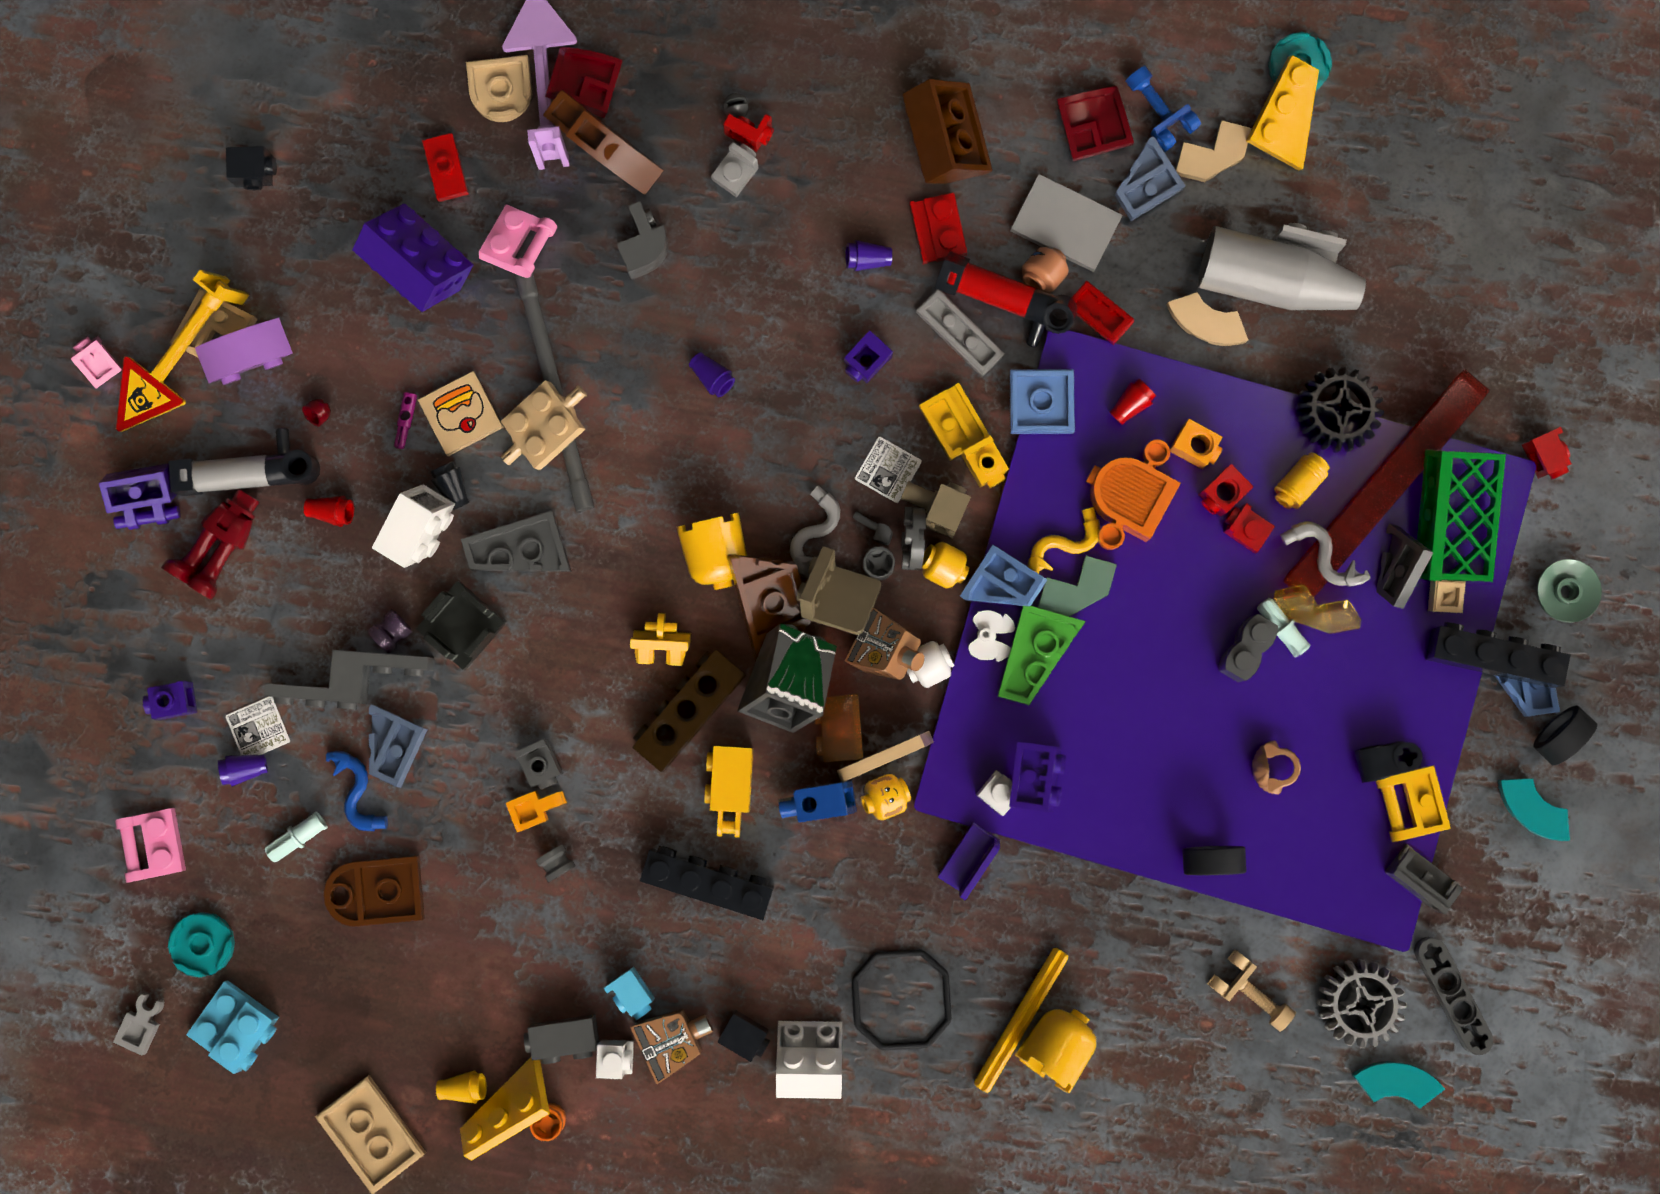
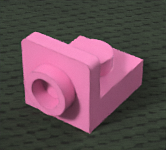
[71,336,122,389]

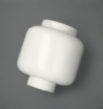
[907,641,955,688]

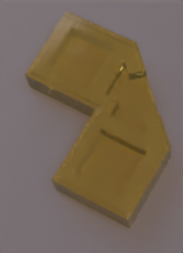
[1273,585,1361,634]

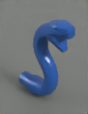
[326,751,388,831]

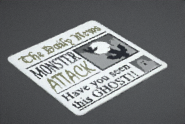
[855,437,922,503]
[226,697,290,755]

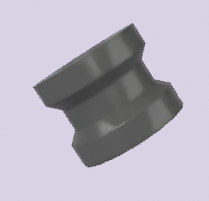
[535,844,576,883]

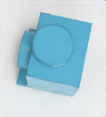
[604,966,655,1020]

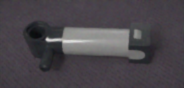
[169,428,320,496]

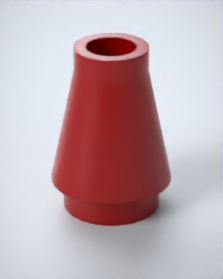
[1109,378,1156,425]
[304,496,354,527]

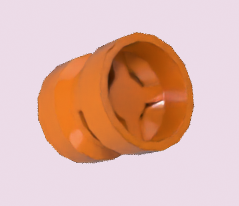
[530,1103,566,1141]

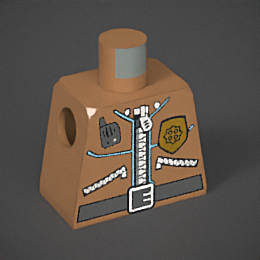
[845,608,924,680]
[630,1009,713,1084]

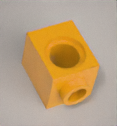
[1170,419,1223,469]

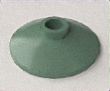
[1537,559,1602,623]

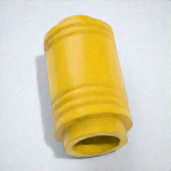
[1274,452,1330,509]

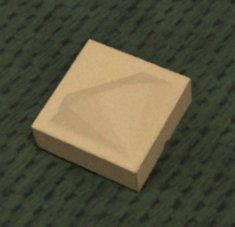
[1428,580,1466,613]

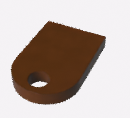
[324,855,425,927]

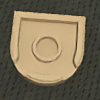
[466,55,532,122]

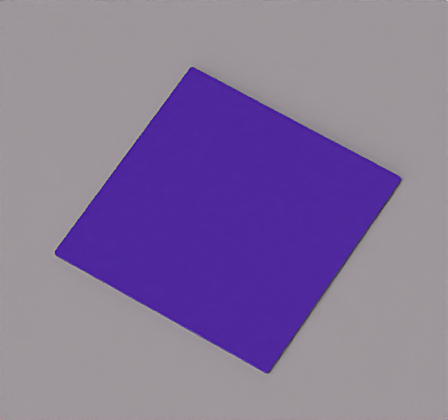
[914,330,1536,952]

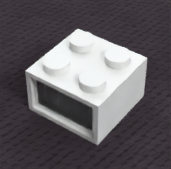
[372,484,455,568]

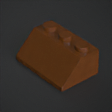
[902,79,993,184]

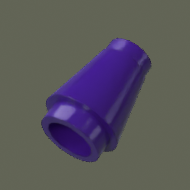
[845,240,892,271]
[689,352,735,397]
[218,754,268,787]

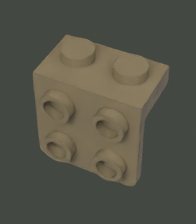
[797,547,881,635]

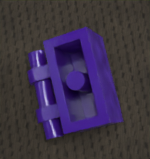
[99,463,181,530]

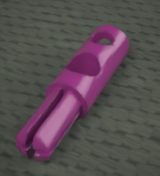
[394,392,418,449]

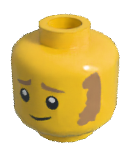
[861,774,911,820]

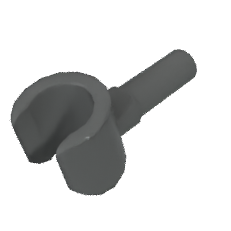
[853,512,893,545]

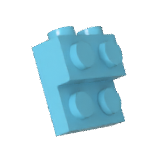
[186,980,279,1074]

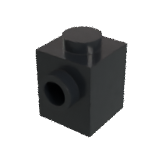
[226,146,277,191]

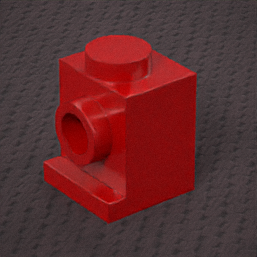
[1522,427,1572,480]

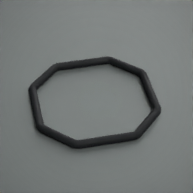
[852,949,952,1051]

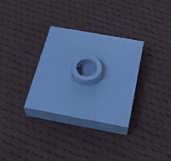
[1009,369,1075,434]

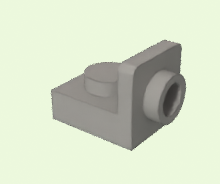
[711,142,758,198]

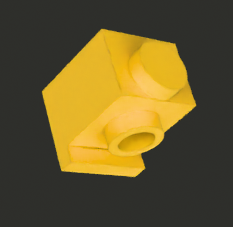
[961,435,1009,488]

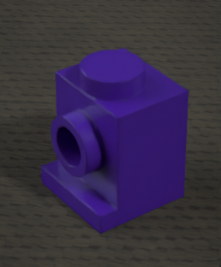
[844,330,893,383]
[143,681,197,720]

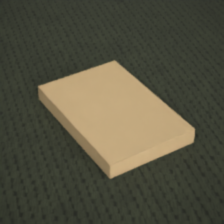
[315,1075,427,1194]

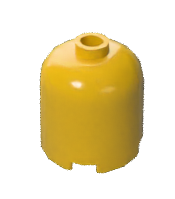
[676,512,747,590]
[1015,1009,1097,1093]

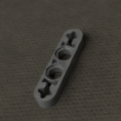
[1414,937,1494,1055]

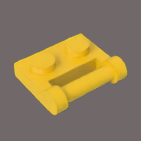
[1376,766,1451,842]

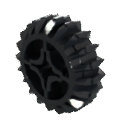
[1296,367,1384,453]

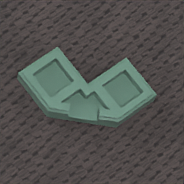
[1037,556,1117,616]

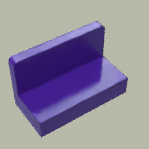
[938,822,1000,900]

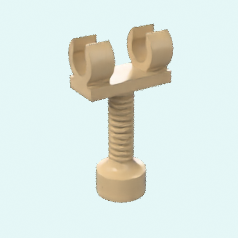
[1207,950,1296,1032]

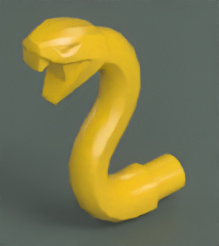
[1028,507,1101,574]

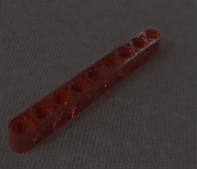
[1283,369,1490,603]

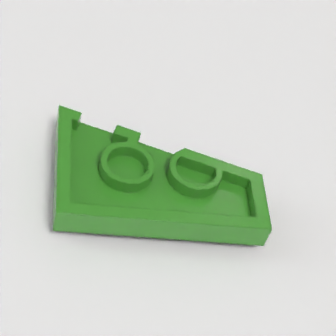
[997,606,1086,705]

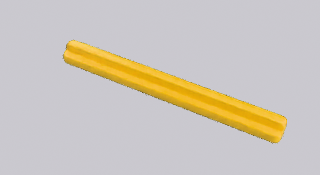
[974,948,1068,1093]

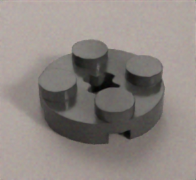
[901,507,926,570]

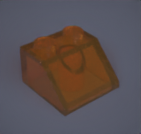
[815,694,863,762]

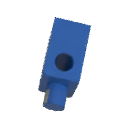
[779,780,857,823]

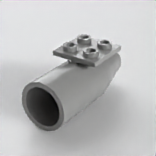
[1197,223,1366,310]

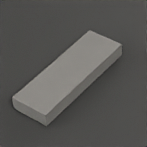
[916,289,1005,377]

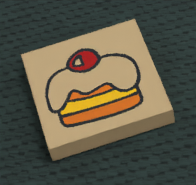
[418,371,504,456]

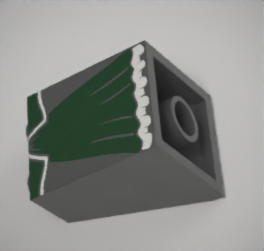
[738,624,837,733]

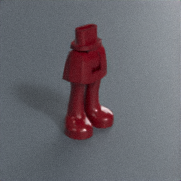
[161,489,260,600]

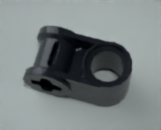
[1354,741,1422,783]

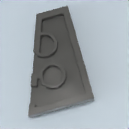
[461,511,572,572]

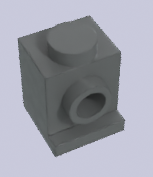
[514,739,563,790]

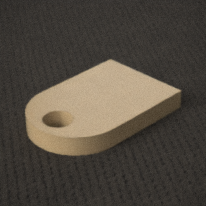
[837,731,934,782]

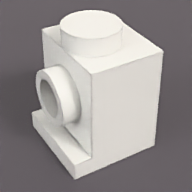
[976,770,1012,816]
[596,1040,634,1079]

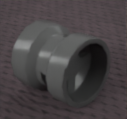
[863,547,895,581]

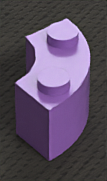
[195,318,293,385]

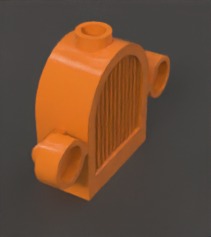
[1086,439,1181,550]

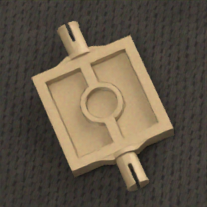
[501,380,587,470]

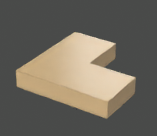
[170,288,257,358]

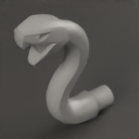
[790,485,841,580]
[1280,521,1370,587]

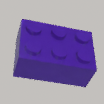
[352,203,474,312]

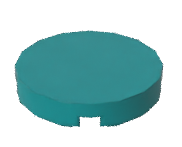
[1268,32,1332,90]
[168,912,235,977]

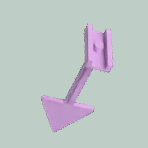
[502,0,577,170]

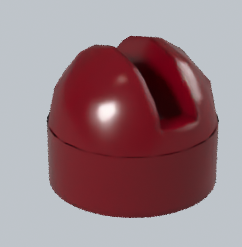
[302,399,331,427]

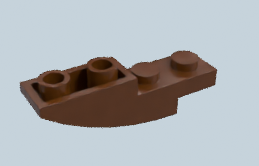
[543,90,664,195]

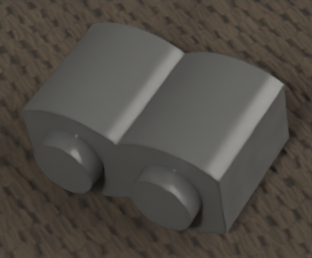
[1218,614,1278,682]

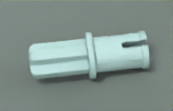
[1257,598,1311,658]
[264,811,328,862]

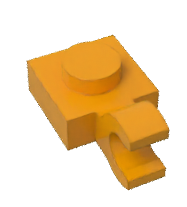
[506,790,567,833]

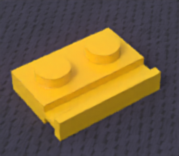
[919,383,990,461]

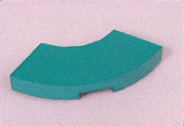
[1498,778,1570,841]
[1352,1061,1445,1109]

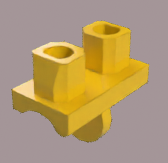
[630,613,691,666]

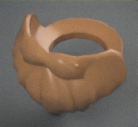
[1252,740,1301,795]

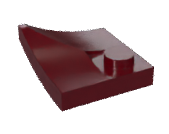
[545,47,623,118]
[1057,86,1134,162]

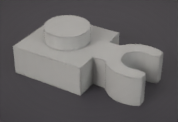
[113,993,165,1056]

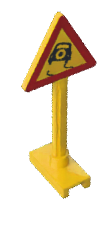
[116,270,249,432]

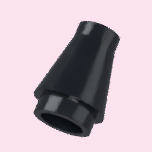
[431,461,470,511]

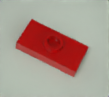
[422,133,469,202]
[1071,281,1134,345]

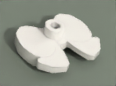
[968,610,1015,662]

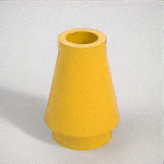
[436,1071,487,1104]

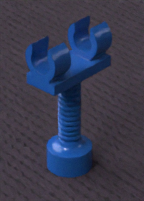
[1125,66,1201,152]

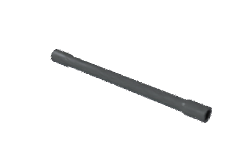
[514,273,594,512]

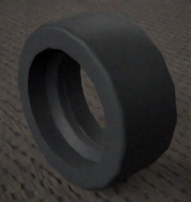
[1533,705,1598,766]
[1182,846,1247,875]

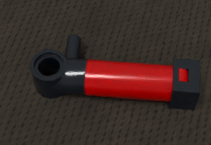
[935,252,1078,347]

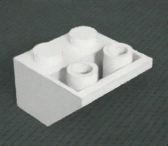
[776,1021,842,1099]

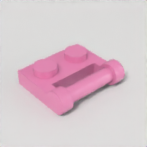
[479,204,557,278]
[115,808,186,883]

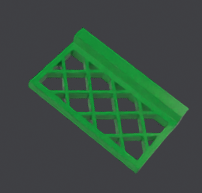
[1417,449,1506,582]

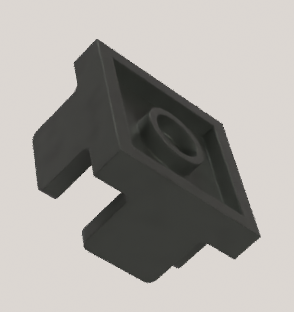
[416,581,507,670]

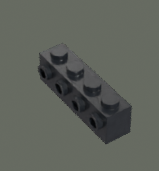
[1426,622,1571,688]
[640,845,774,920]

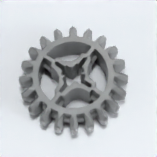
[1317,959,1407,1048]

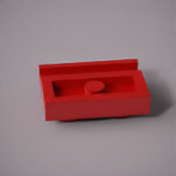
[909,192,968,265]

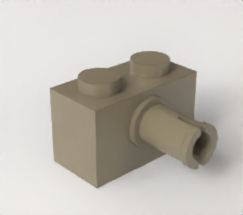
[901,481,971,539]

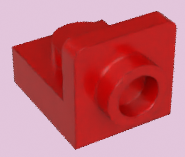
[723,114,774,152]
[1223,503,1275,554]

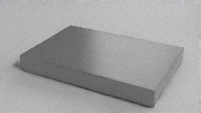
[1010,174,1123,272]

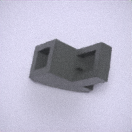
[617,201,668,280]

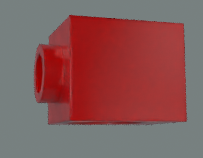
[1198,464,1254,517]

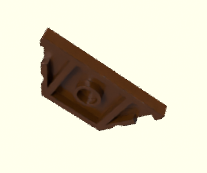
[727,554,812,662]

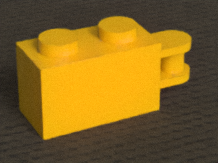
[704,746,753,838]

